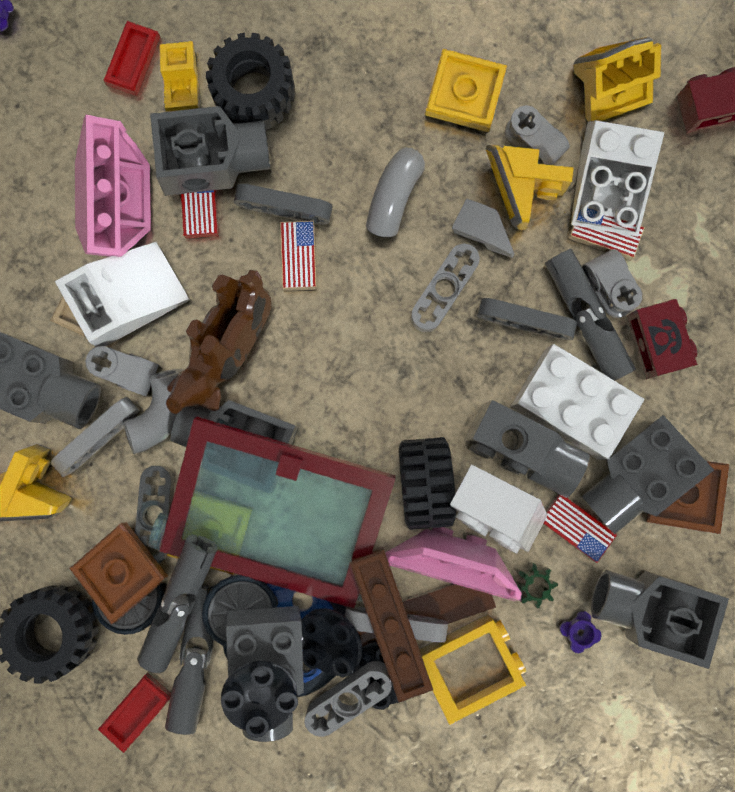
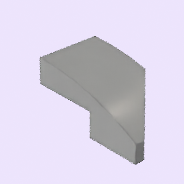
[452,199,515,258]

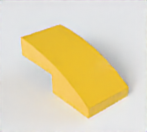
[160,41,200,112]

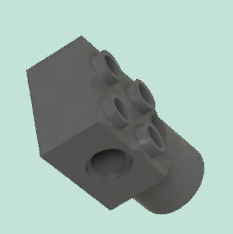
[150,106,270,196]
[0,332,101,429]
[170,400,299,493]
[464,400,590,498]
[582,415,714,535]
[591,570,729,669]
[226,606,304,742]

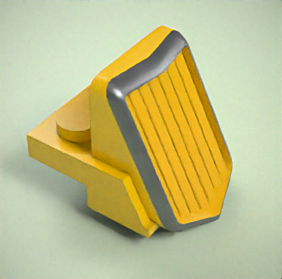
[573,37,661,122]
[486,144,574,230]
[0,444,72,521]

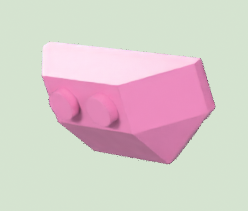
[75,115,151,257]
[385,527,522,601]

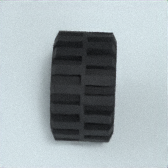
[206,33,295,130]
[398,437,456,530]
[0,585,99,684]

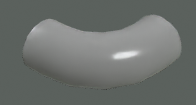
[366,147,425,237]
[123,369,183,454]

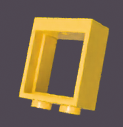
[419,614,526,725]

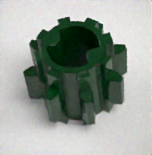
[516,562,558,609]

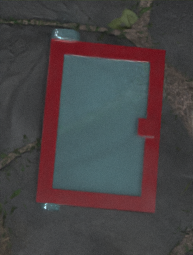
[149,416,396,609]

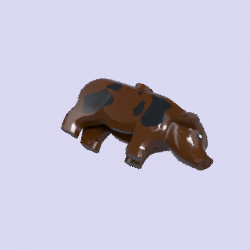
[166,270,271,414]

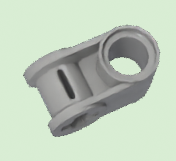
[505,105,570,165]
[582,249,642,318]
[85,346,159,396]

